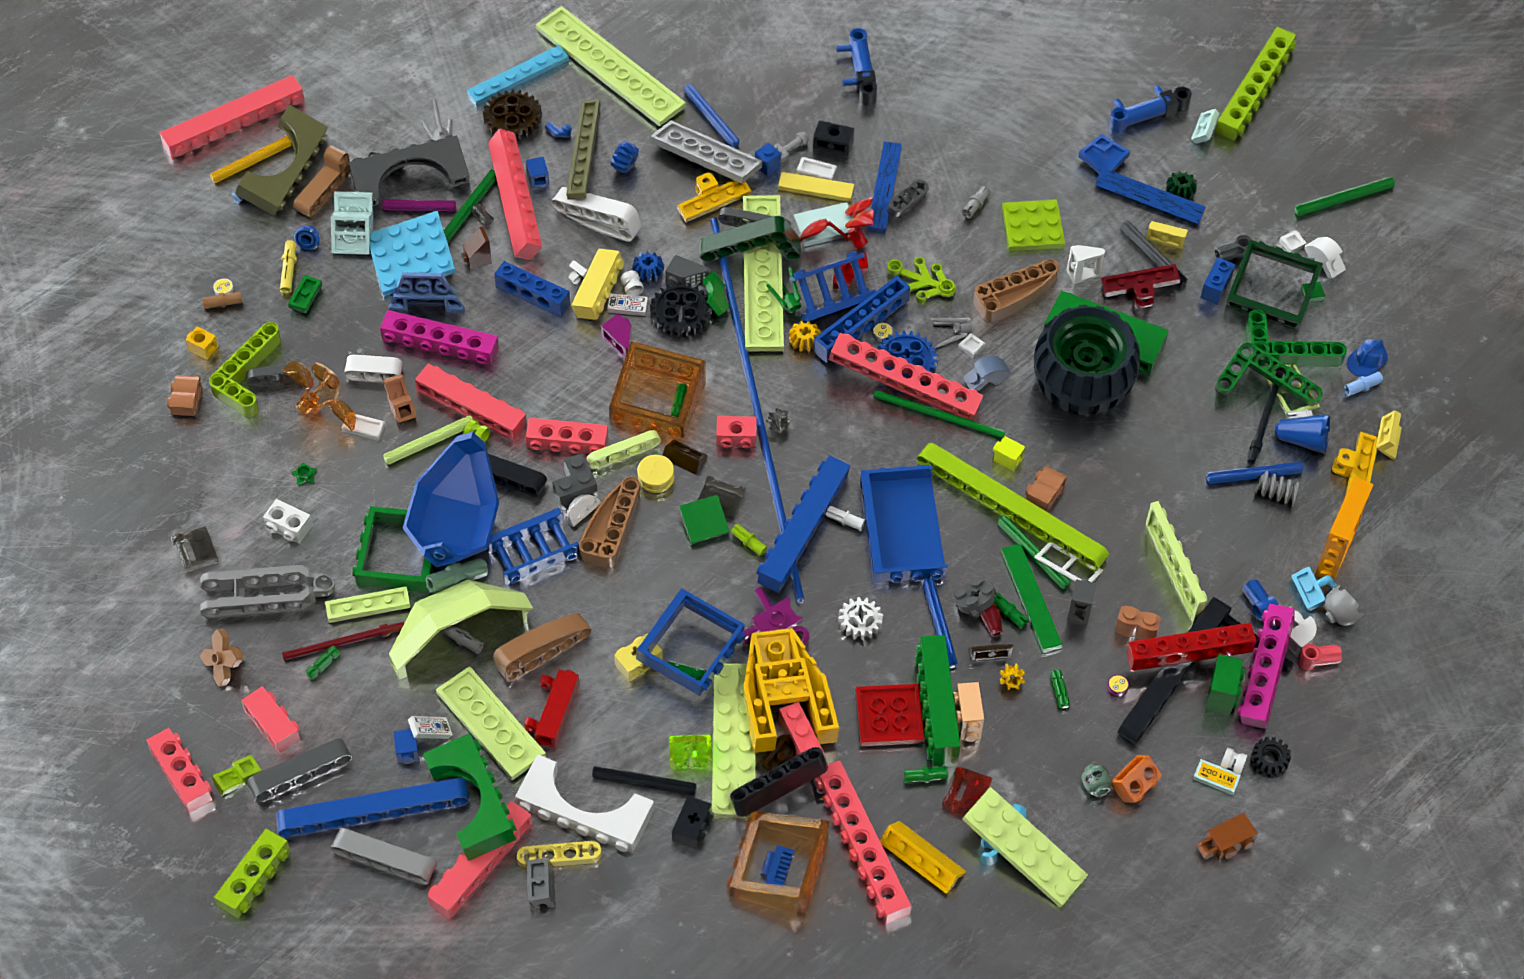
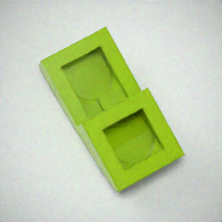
[212,755,262,796]

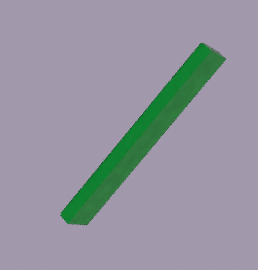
[1001,543,1063,653]

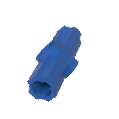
[1242,579,1280,630]

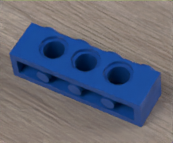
[494,261,571,318]

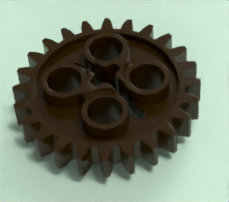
[483,89,542,139]

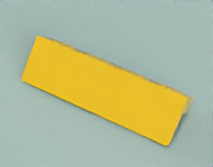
[880,821,966,894]

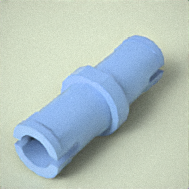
[1344,372,1383,397]

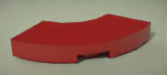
[833,252,868,289]

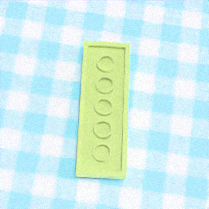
[1145,501,1207,624]
[436,666,546,780]
[962,787,1088,907]

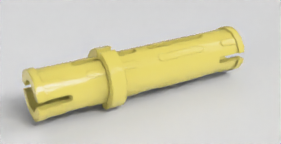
[279,240,297,294]

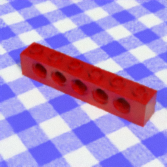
[1126,623,1256,672]

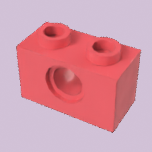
[716,416,756,448]

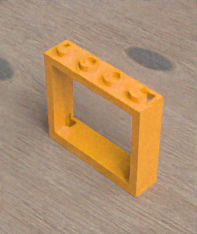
[1314,477,1374,580]

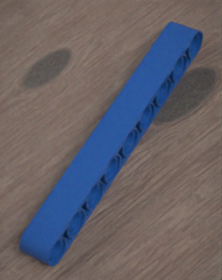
[276,778,469,837]

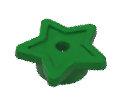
[291,463,317,485]

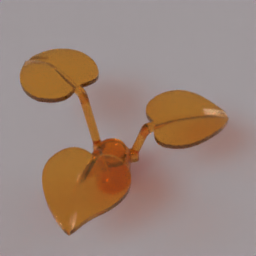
[282,361,356,432]

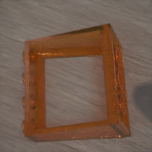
[609,341,706,438]
[727,811,830,916]

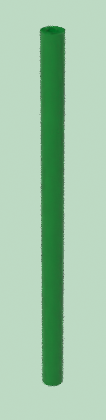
[874,390,1006,439]

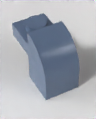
[963,356,1012,391]

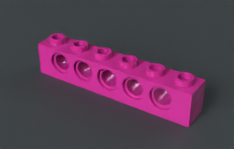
[380,310,499,365]
[1238,604,1295,729]

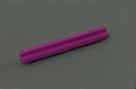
[382,199,456,212]

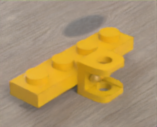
[677,173,752,223]
[1331,432,1378,497]

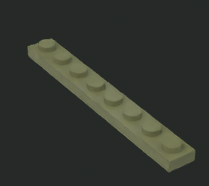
[566,99,601,200]

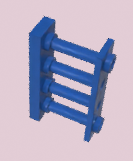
[789,251,876,321]
[487,508,580,585]

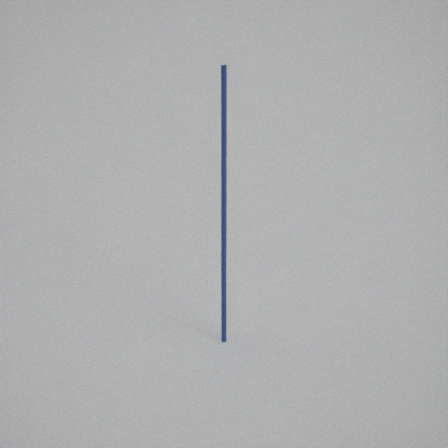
[710,218,805,603]

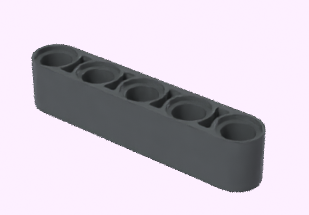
[247,738,352,802]

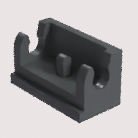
[527,858,555,909]

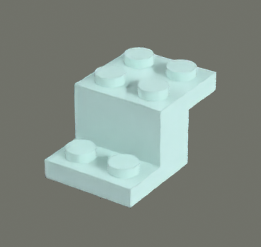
[331,192,373,254]

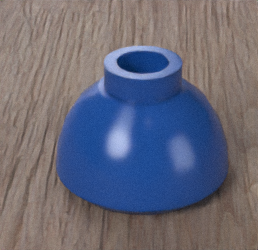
[294,225,320,250]

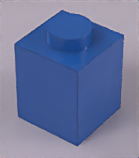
[755,142,781,176]
[526,157,550,189]
[393,729,419,764]

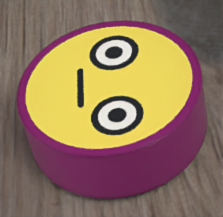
[1107,675,1129,696]

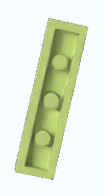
[325,586,410,623]

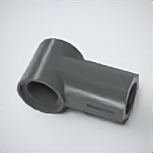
[1213,235,1252,261]

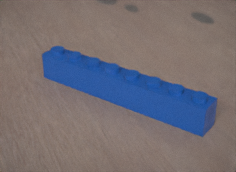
[756,455,850,593]

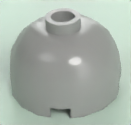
[1324,585,1364,626]

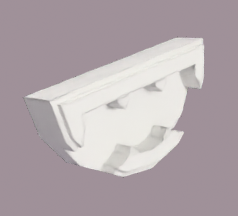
[567,494,602,527]

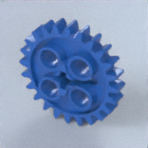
[878,330,938,383]

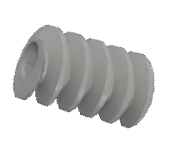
[1255,471,1299,506]

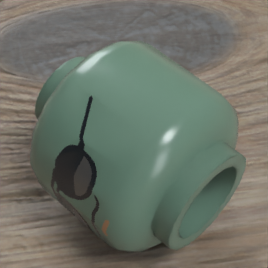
[1081,764,1112,797]

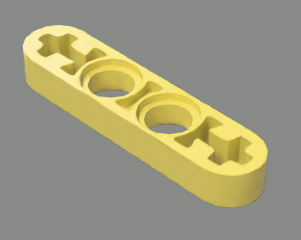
[517,841,602,869]

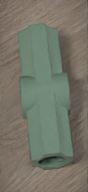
[425,558,488,593]

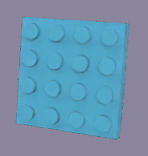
[370,211,456,296]

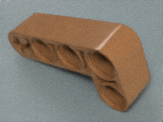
[293,145,350,217]

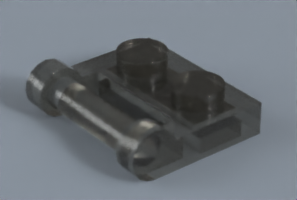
[698,475,746,520]
[171,526,219,573]

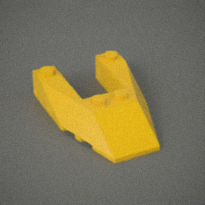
[743,628,839,753]

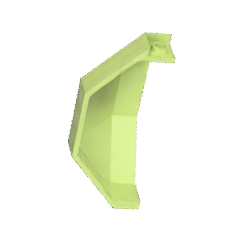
[389,579,534,680]

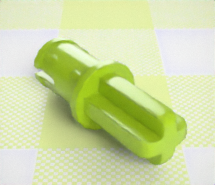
[731,524,768,557]

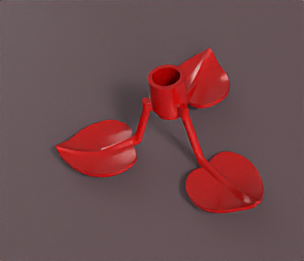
[800,197,875,249]

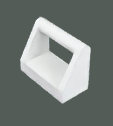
[1067,245,1105,284]

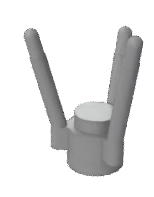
[422,99,452,141]
[931,318,972,348]

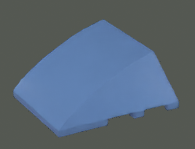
[389,272,465,312]

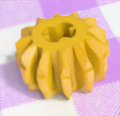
[789,320,821,353]

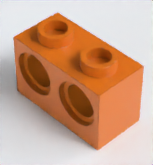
[1111,755,1162,803]

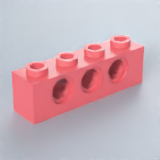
[526,418,608,454]
[146,728,213,814]

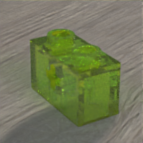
[669,734,712,770]

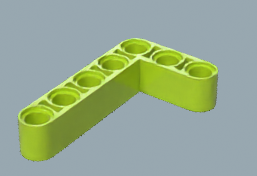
[209,322,281,418]

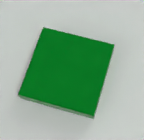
[679,495,730,545]

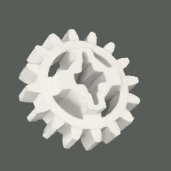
[838,597,883,640]

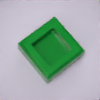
[1301,282,1326,303]

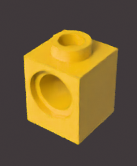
[185,326,219,360]

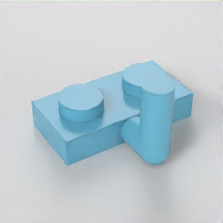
[1291,566,1337,611]

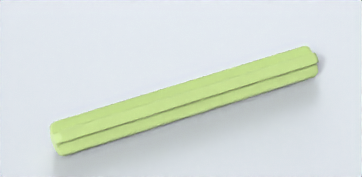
[383,415,473,464]

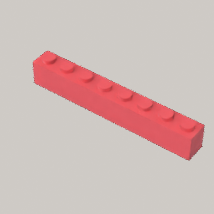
[160,75,305,159]
[488,129,543,260]

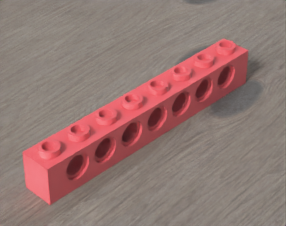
[829,333,983,420]
[814,760,911,924]

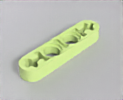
[586,430,661,469]

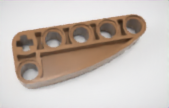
[973,259,1059,323]
[579,477,640,568]
[494,613,592,682]

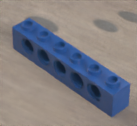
[813,276,910,363]

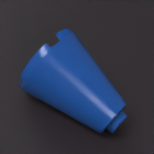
[1275,414,1330,453]

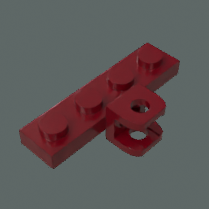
[1101,264,1180,308]

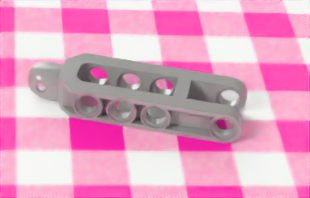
[200,565,335,618]

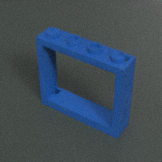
[636,588,746,696]

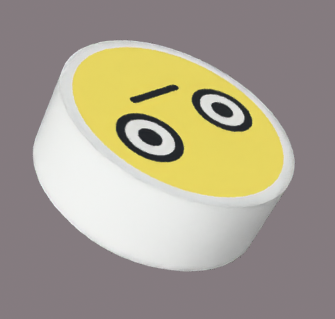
[213,278,234,295]
[873,323,893,342]

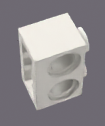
[263,499,313,544]

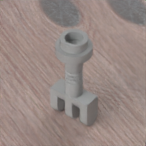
[774,132,809,164]

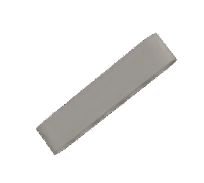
[330,828,437,885]

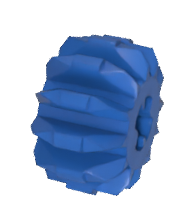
[611,141,639,173]
[632,251,664,283]

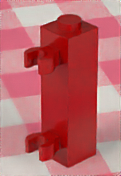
[524,669,580,748]

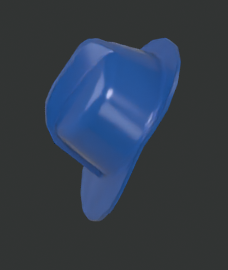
[1347,339,1388,377]

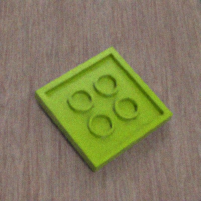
[1001,199,1065,251]

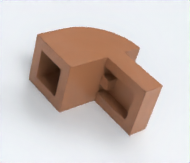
[383,374,417,423]

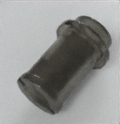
[471,203,494,227]

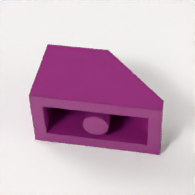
[601,313,632,360]

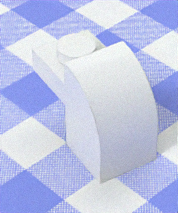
[1304,237,1346,279]
[1288,606,1316,658]

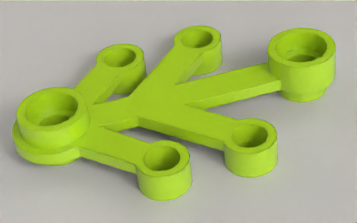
[887,257,956,303]

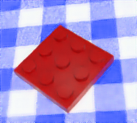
[855,684,924,746]

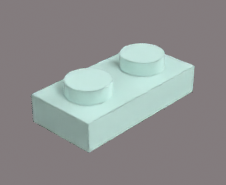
[1191,109,1220,144]

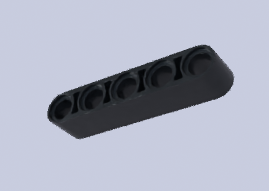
[488,454,547,497]
[730,747,828,817]

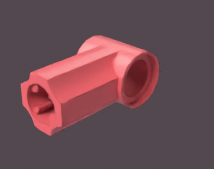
[1297,644,1342,670]

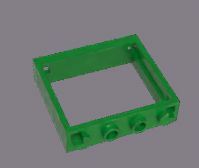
[352,506,435,593]

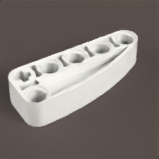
[551,187,642,242]

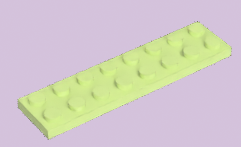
[712,663,755,818]

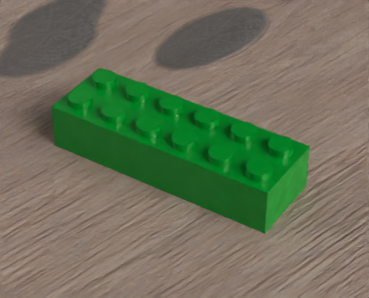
[914,635,960,768]

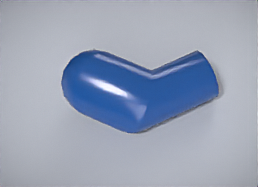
[545,122,572,137]

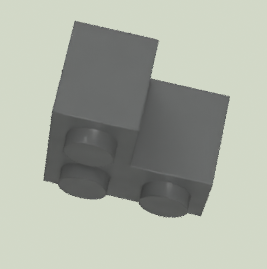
[552,453,598,510]

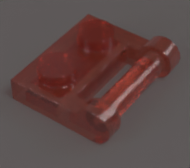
[942,767,993,814]

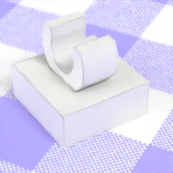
[568,260,588,286]

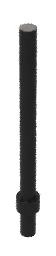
[1247,370,1284,464]

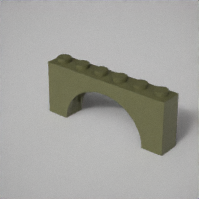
[235,105,328,216]

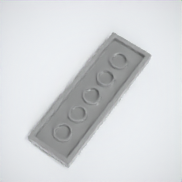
[650,120,763,183]

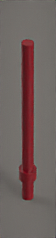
[282,621,404,661]

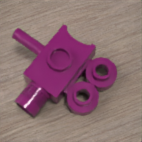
[743,587,810,646]

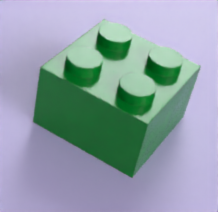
[1205,654,1245,715]

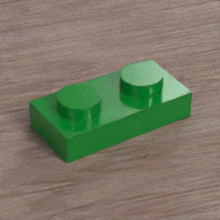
[288,275,323,313]

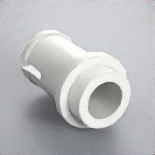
[1287,408,1313,419]

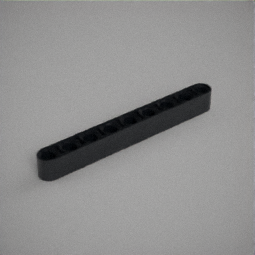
[1117,597,1232,744]

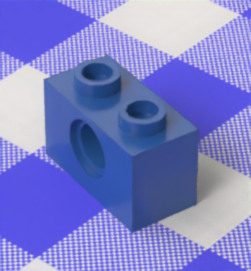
[1200,258,1235,305]

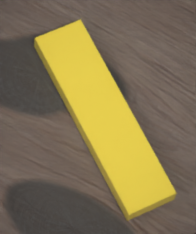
[778,172,854,202]

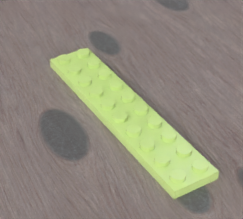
[535,6,686,127]
[743,195,784,351]

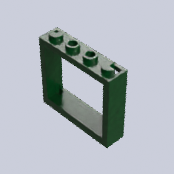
[1226,240,1323,330]

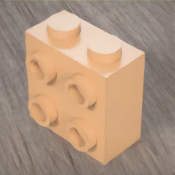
[953,682,984,742]

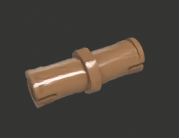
[202,291,243,310]

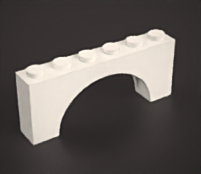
[515,754,654,853]

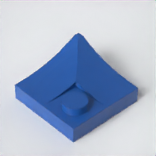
[1078,134,1130,174]

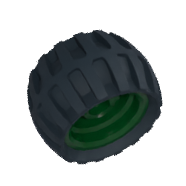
[1034,305,1140,415]

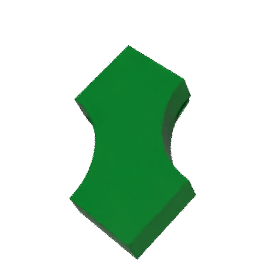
[702,271,730,316]

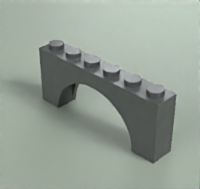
[349,135,469,206]

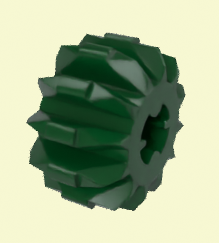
[1166,170,1197,200]

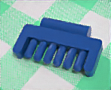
[760,845,794,890]

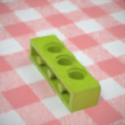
[214,829,290,919]

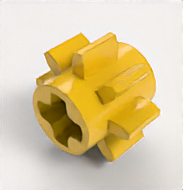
[999,663,1025,690]

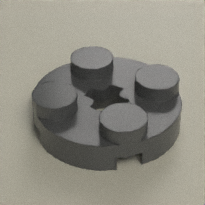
[954,577,996,614]

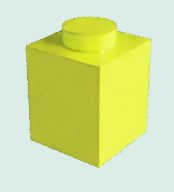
[993,436,1025,471]

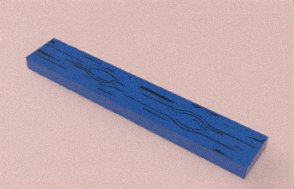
[867,141,902,233]
[1095,168,1206,224]

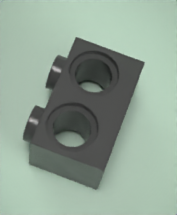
[1067,579,1096,625]

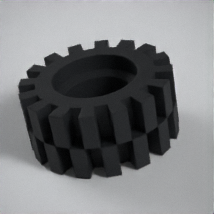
[1250,737,1291,778]

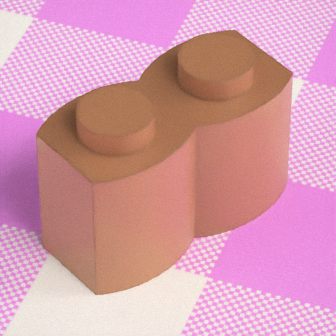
[167,375,202,416]
[1025,466,1067,512]
[1115,606,1161,640]

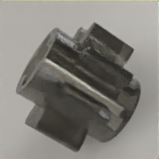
[766,408,792,433]

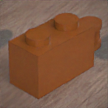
[1196,812,1258,861]

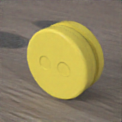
[637,455,674,494]

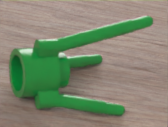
[766,267,802,313]

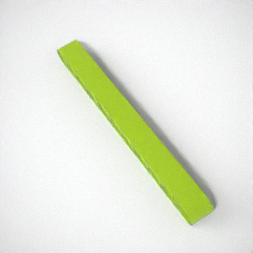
[916,443,1109,571]

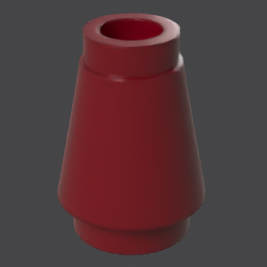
[980,604,1003,637]

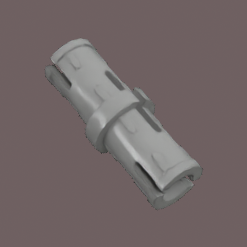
[962,186,991,218]
[443,625,484,654]

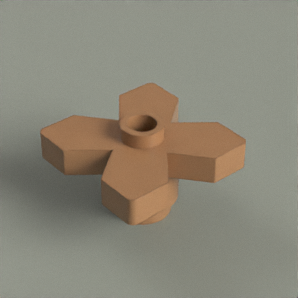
[200,629,243,687]

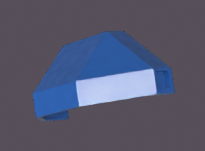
[403,432,499,567]

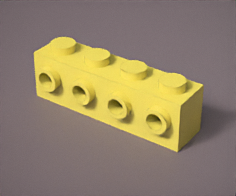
[571,249,624,320]

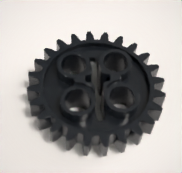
[650,282,712,337]

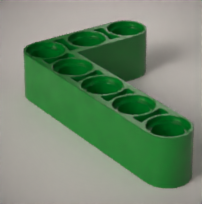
[1246,310,1347,367]
[1216,342,1323,406]

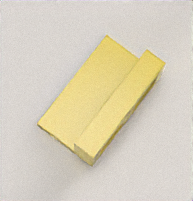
[1146,221,1188,249]
[1376,410,1402,460]

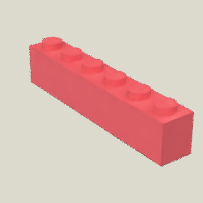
[415,364,527,441]
[428,801,532,919]

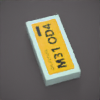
[1193,759,1241,796]

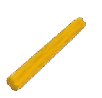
[210,136,292,183]

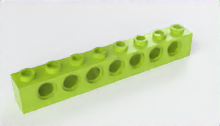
[1215,27,1297,141]

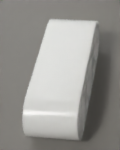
[344,355,403,383]

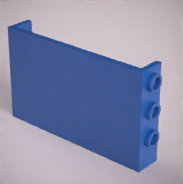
[860,465,948,583]

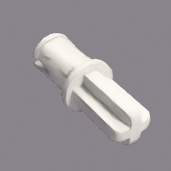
[826,506,866,531]

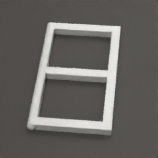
[1034,542,1103,583]

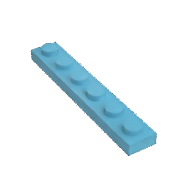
[467,45,569,106]

